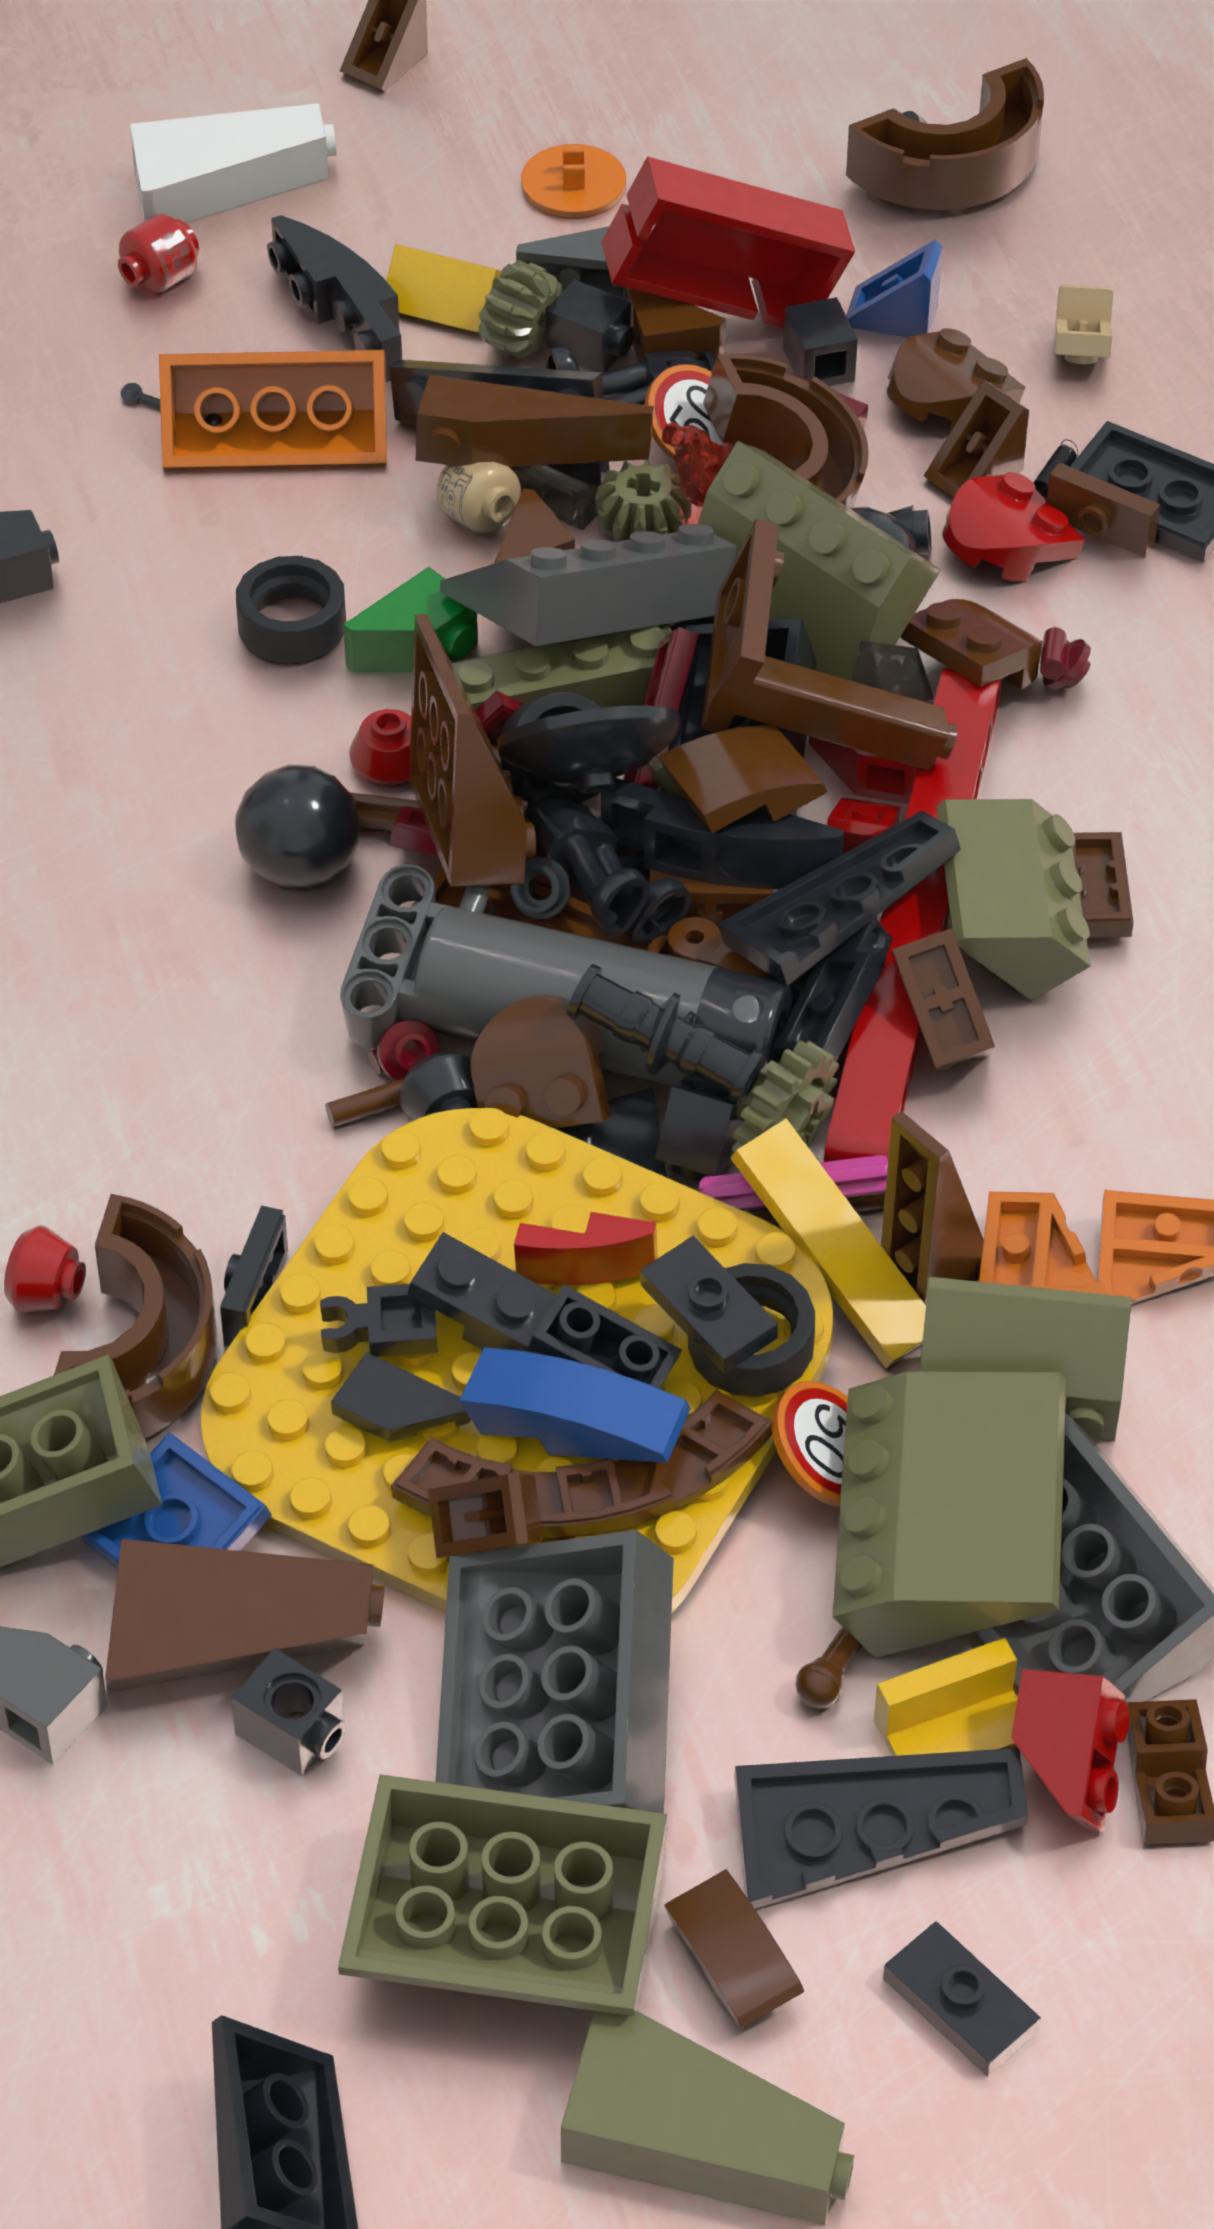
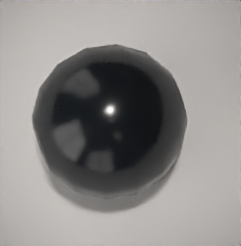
[235,764,360,890]

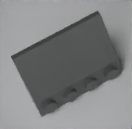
[440,524,737,646]
[976,1412,1214,1702]
[435,1530,674,1813]

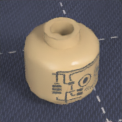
[437,462,521,534]

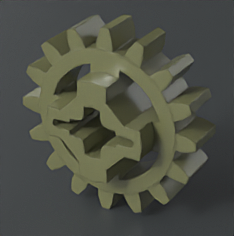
[732,1041,839,1154]

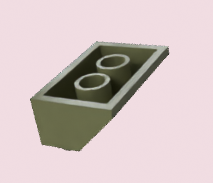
[936,799,1091,1001]
[920,1277,1132,1441]
[0,1355,162,1567]

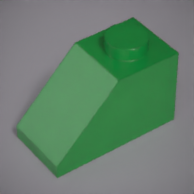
[343,567,478,672]

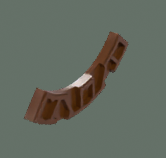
[391,1390,773,1538]

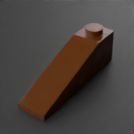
[415,375,654,467]
[881,1111,984,1305]

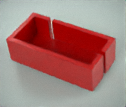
[601,156,855,329]

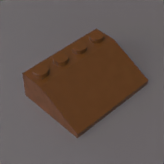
[409,614,536,886]

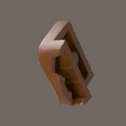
[887,328,1026,430]
[901,599,1043,689]
[471,995,611,1128]

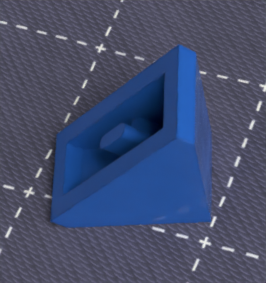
[846,239,943,338]

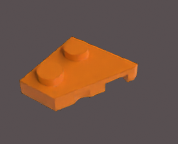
[1097,1190,1214,1304]
[979,1191,1106,1294]

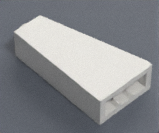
[130,103,336,223]

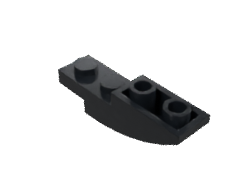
[267,215,402,382]
[600,778,844,890]
[407,1232,682,1389]

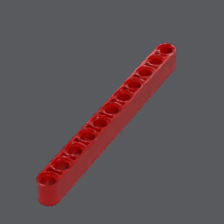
[823,668,1002,1162]

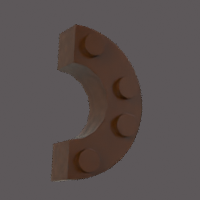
[846,58,1044,213]
[703,354,869,508]
[53,1194,217,1438]

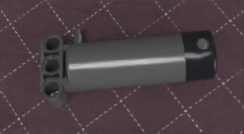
[340,864,792,1093]

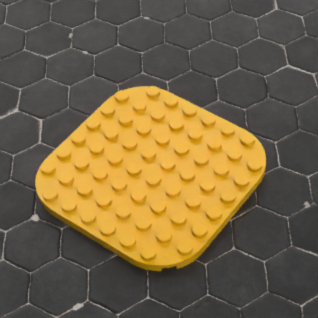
[201,1108,833,1613]

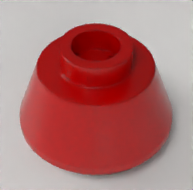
[349,709,411,786]
[4,1225,86,1313]

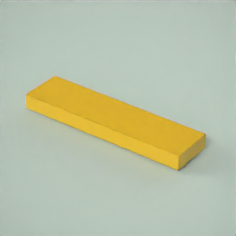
[730,1118,926,1369]

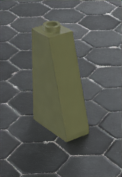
[561,2010,855,2225]

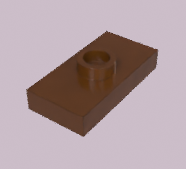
[1047,463,1160,558]
[1073,832,1134,938]

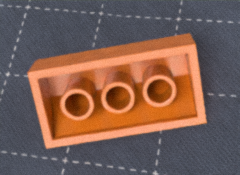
[159,350,387,468]

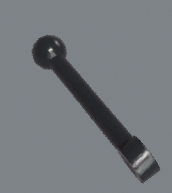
[120,383,223,426]

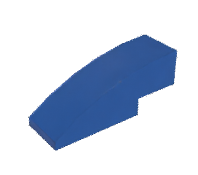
[459,1347,690,1463]

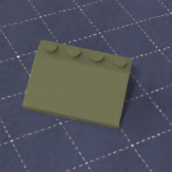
[698,441,941,686]
[832,1371,1066,1658]
[338,1774,667,2016]

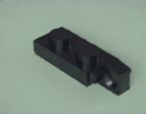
[773,917,893,1062]

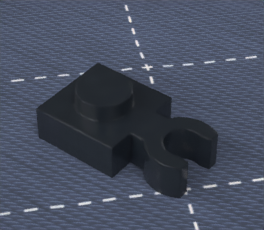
[320,1284,438,1357]

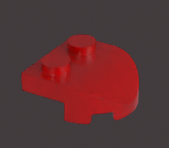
[942,472,1086,582]

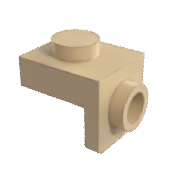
[1054,284,1113,364]

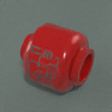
[118,214,200,295]

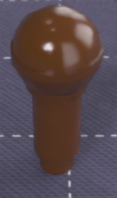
[795,1627,862,1709]

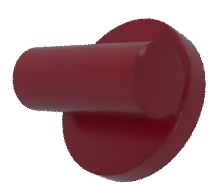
[1040,627,1091,691]
[368,1020,440,1081]

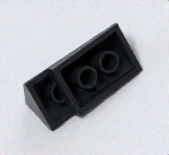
[212,2015,358,2229]

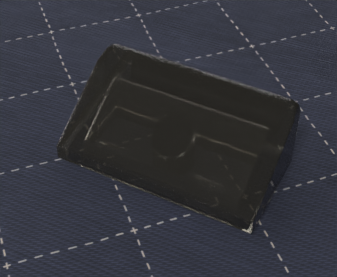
[509,465,598,531]
[852,640,935,704]

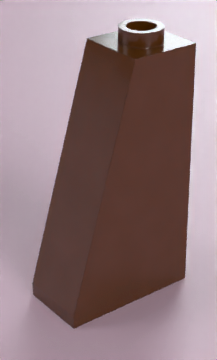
[105,1539,385,1691]

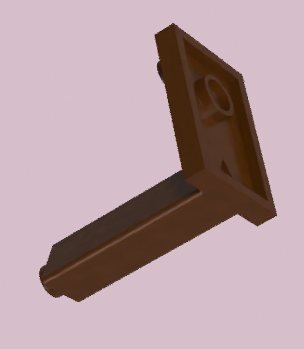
[701,518,958,770]

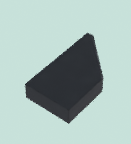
[331,1352,471,1442]

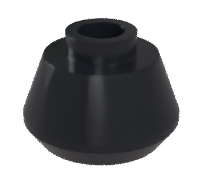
[399,1052,478,1120]

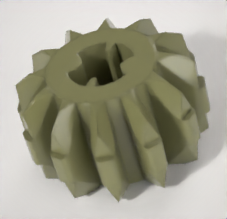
[479,260,562,359]
[595,458,692,542]

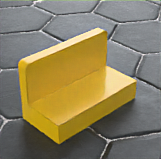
[386,244,502,333]
[873,1638,1018,1756]

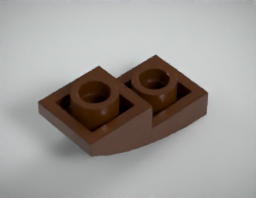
[1127,1699,1214,1845]
[664,1869,805,2028]

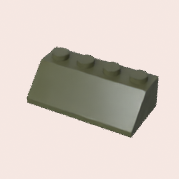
[451,623,672,718]

